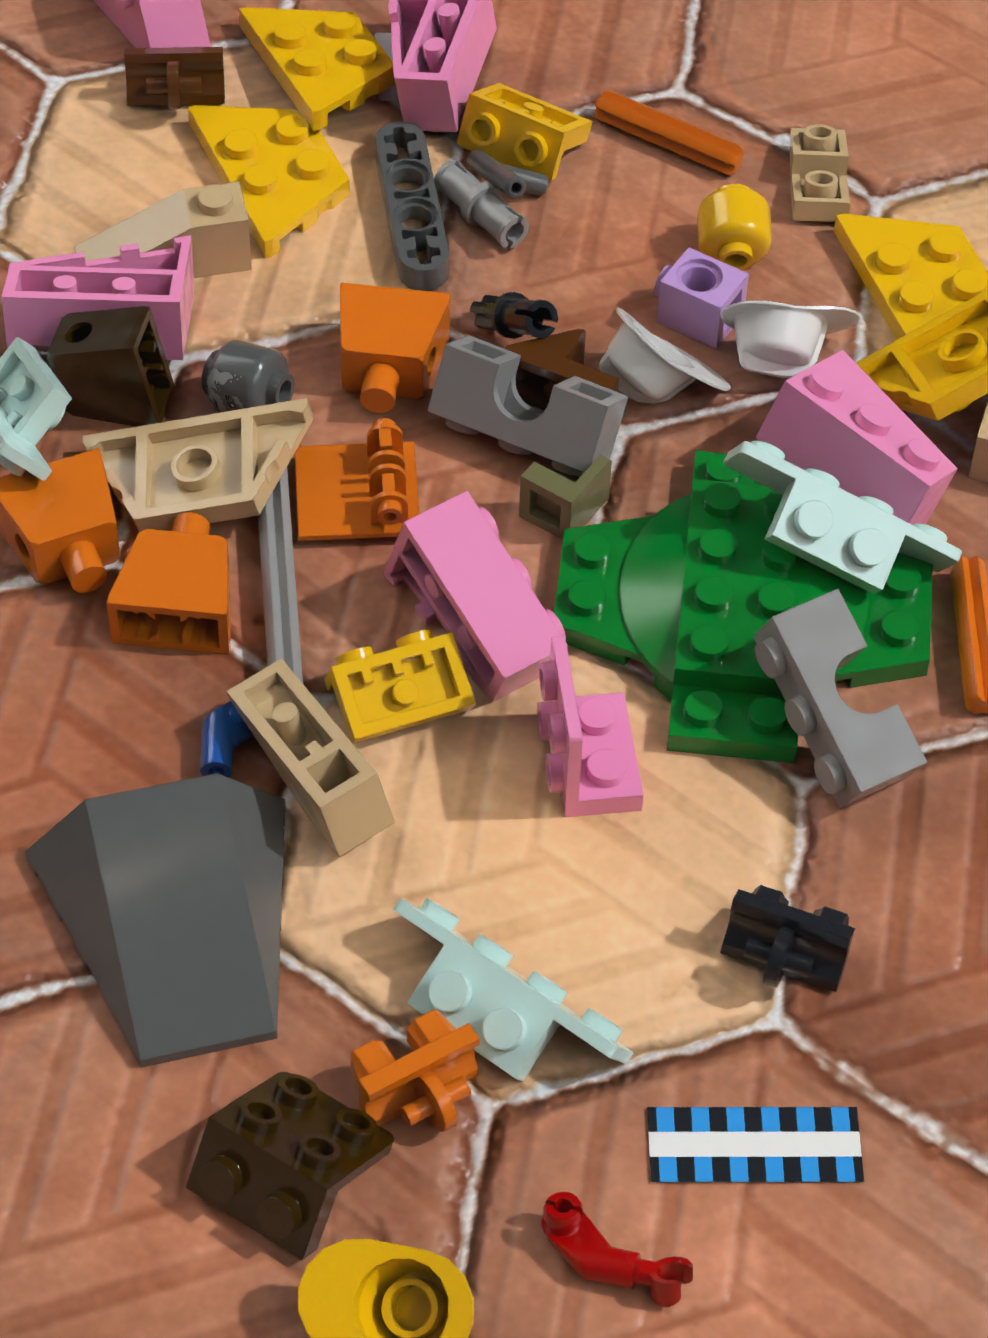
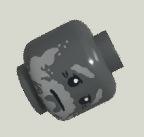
[202,340,294,413]

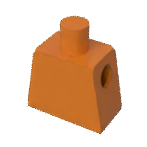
[340,282,451,413]
[0,448,121,593]
[107,512,231,654]

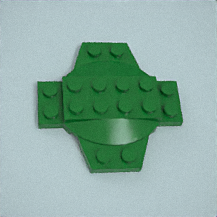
[554,450,933,763]

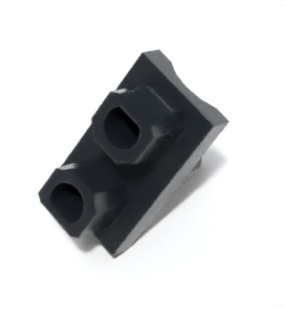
[720,885,855,992]

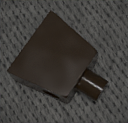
[31,306,175,427]

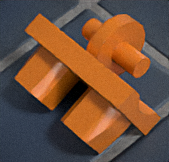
[350,1009,480,1132]

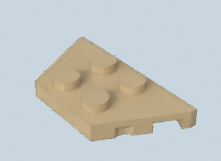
[82,398,313,532]

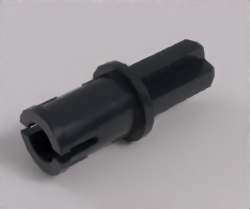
[470,292,558,339]

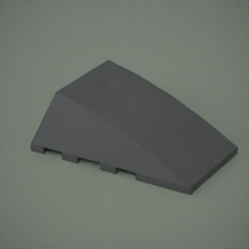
[25,773,286,1068]

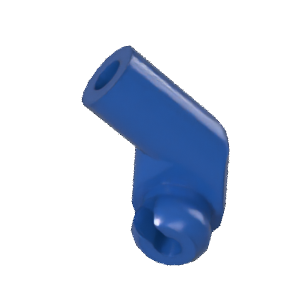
[200,701,254,777]

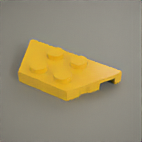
[239,7,395,131]
[188,105,350,259]
[834,213,988,340]
[856,290,988,421]

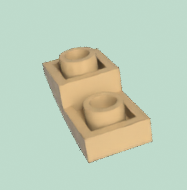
[790,124,850,222]

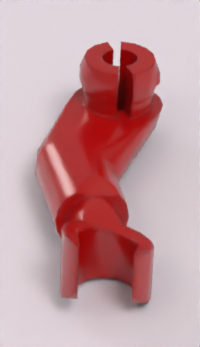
[541,1192,693,1307]

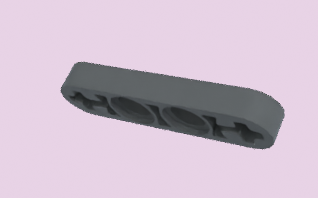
[376,121,449,291]

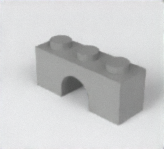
[427,335,629,476]
[753,589,927,808]

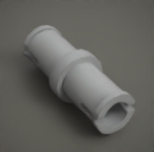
[434,161,529,248]

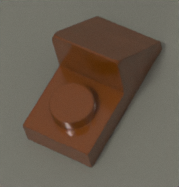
[505,329,619,411]

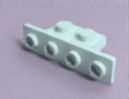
[0,337,72,481]
[723,441,962,594]
[393,897,634,1081]

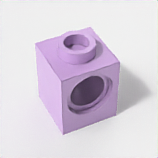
[654,247,749,349]

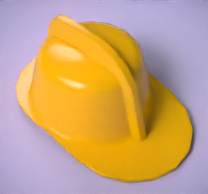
[298,1239,474,1338]

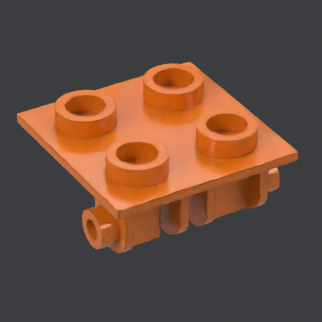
[295,418,420,541]

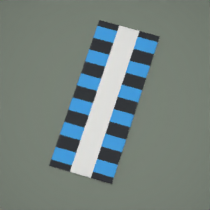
[647,1107,864,1182]

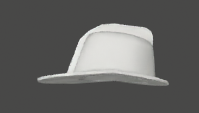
[721,301,860,378]
[599,307,731,404]

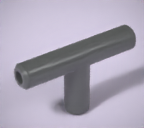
[467,149,549,198]

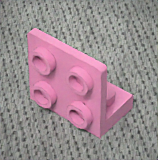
[537,636,644,818]

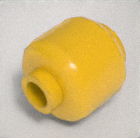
[697,184,772,270]

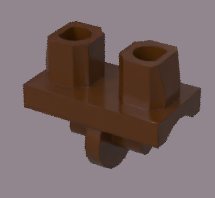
[124,47,225,110]

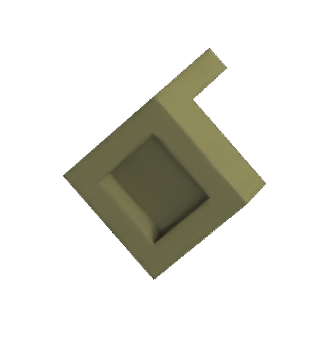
[519,455,612,540]

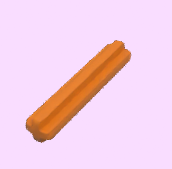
[594,90,744,176]
[950,556,988,714]

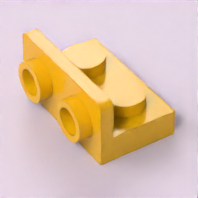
[457,83,593,182]
[324,629,476,744]

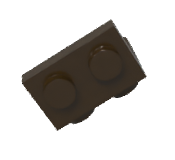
[186,1072,394,1260]

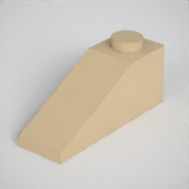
[74,181,252,278]
[226,658,395,857]

